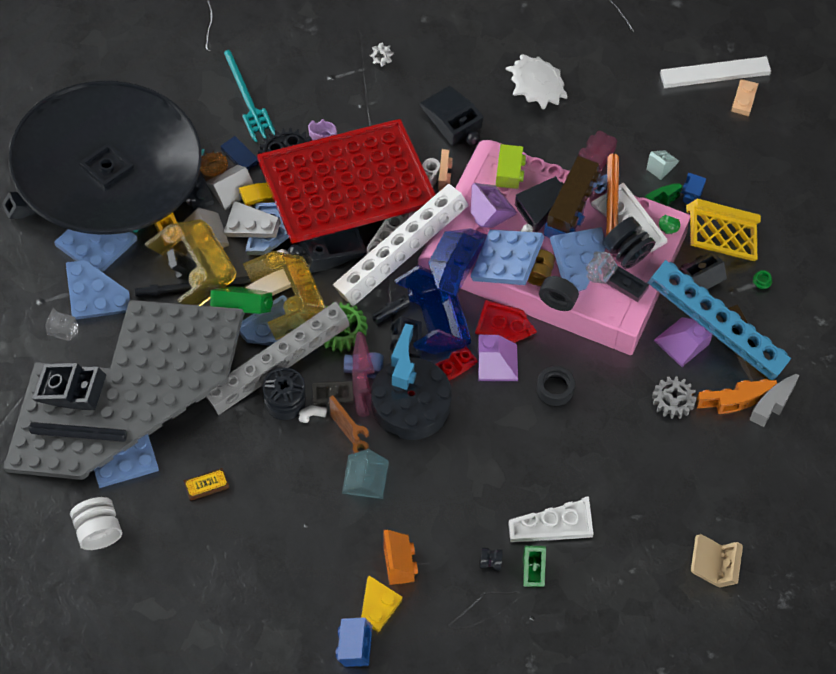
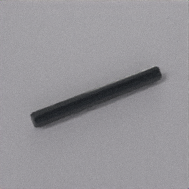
[29,422,128,442]

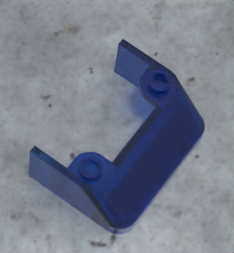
[395,265,471,354]

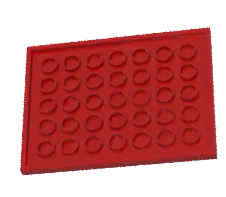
[257,119,436,244]

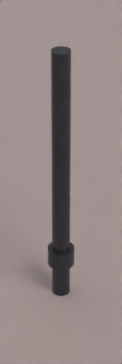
[135,276,252,297]

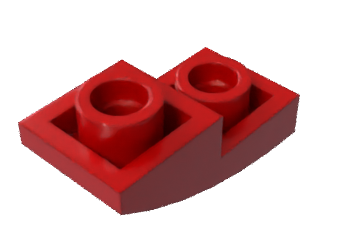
[435,347,478,381]

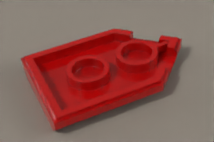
[475,300,537,343]

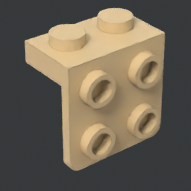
[691,534,743,588]

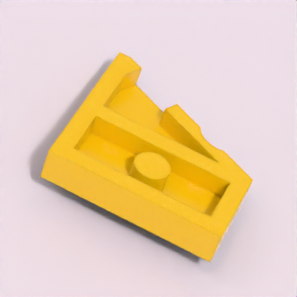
[361,576,403,633]

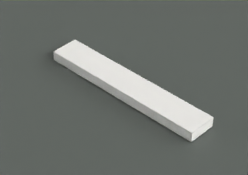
[660,56,771,88]

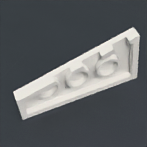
[591,182,667,252]
[508,496,593,542]

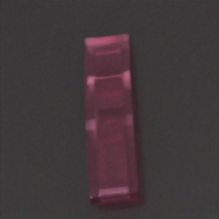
[352,332,375,417]

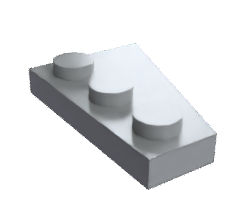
[223,201,281,238]

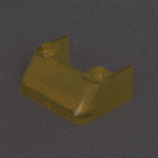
[145,219,236,306]
[243,251,326,340]

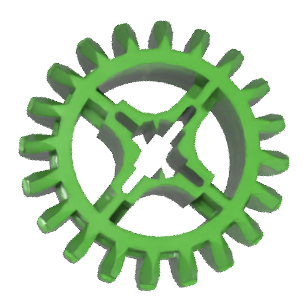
[320,302,368,353]

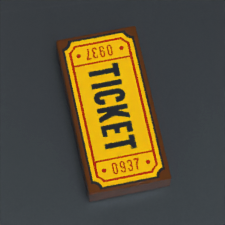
[183,468,229,501]

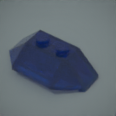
[428,228,487,298]

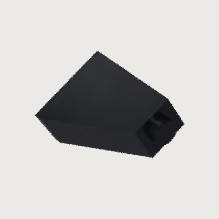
[515,176,563,233]

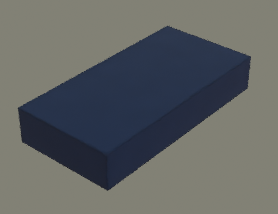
[220,136,259,170]

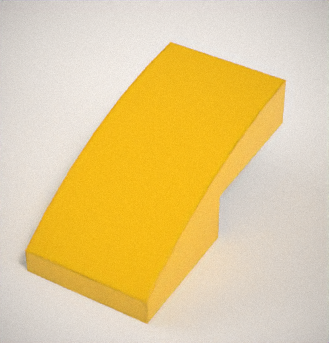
[239,183,274,206]

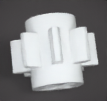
[370,42,394,66]

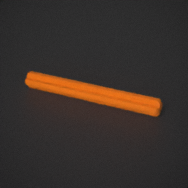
[606,154,619,236]

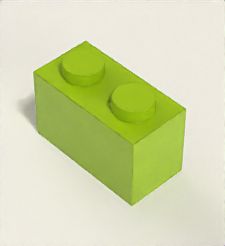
[496,144,526,189]

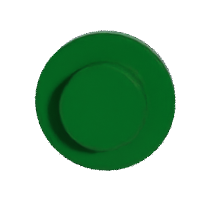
[753,270,772,289]

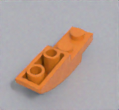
[696,379,777,414]

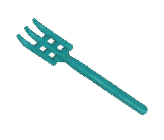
[224,50,275,142]

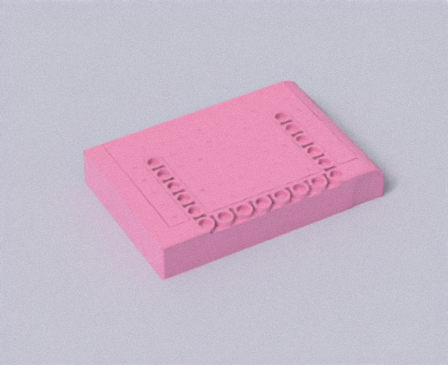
[418,140,690,355]

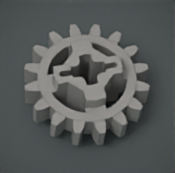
[652,377,696,419]

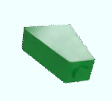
[210,286,273,314]

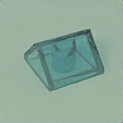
[342,449,389,499]

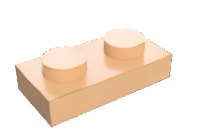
[731,79,758,116]
[438,149,452,191]

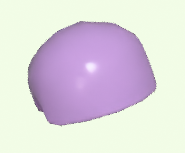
[308,119,337,141]

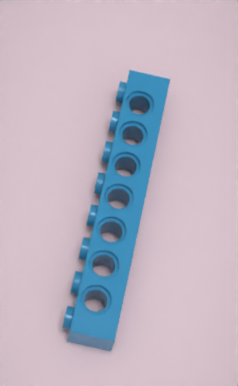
[647,260,791,380]

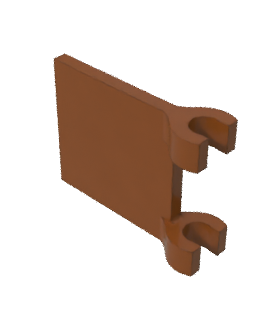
[329,395,369,458]

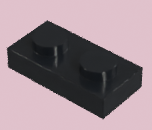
[605,265,649,302]

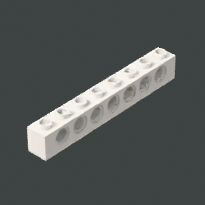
[333,184,469,307]

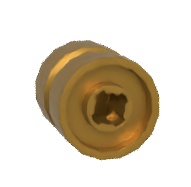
[527,249,556,286]

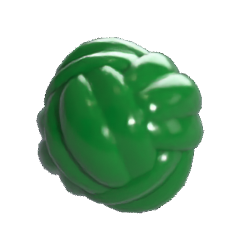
[659,215,681,234]

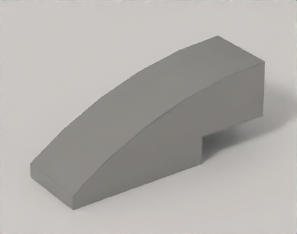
[750,374,799,427]

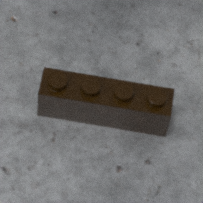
[547,156,601,233]

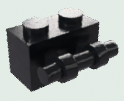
[678,252,727,289]

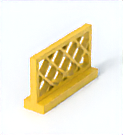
[686,199,761,261]

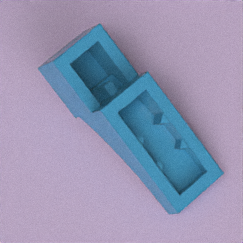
[391,324,416,390]

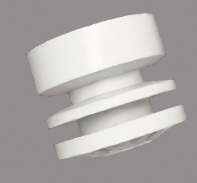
[70,497,122,550]

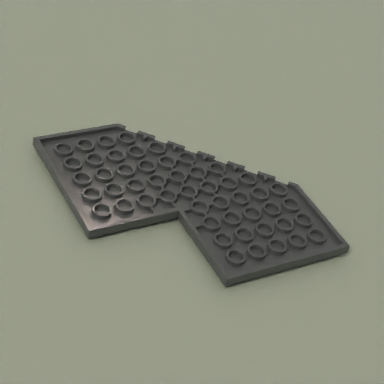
[3,300,244,480]

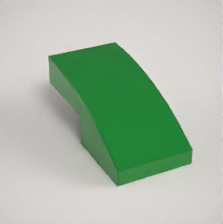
[644,183,682,206]

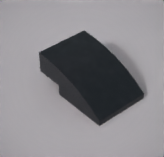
[33,363,106,410]

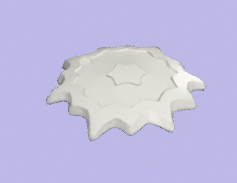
[506,55,567,110]

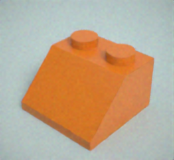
[384,530,418,585]

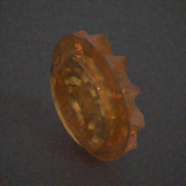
[200,151,228,176]

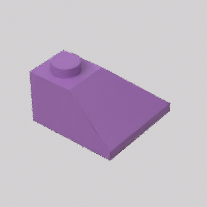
[471,183,517,228]
[654,317,713,367]
[478,335,518,381]

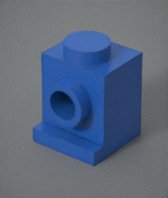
[681,173,706,204]

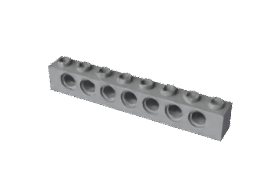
[206,302,350,415]

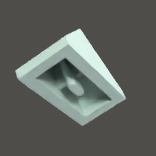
[646,150,679,180]

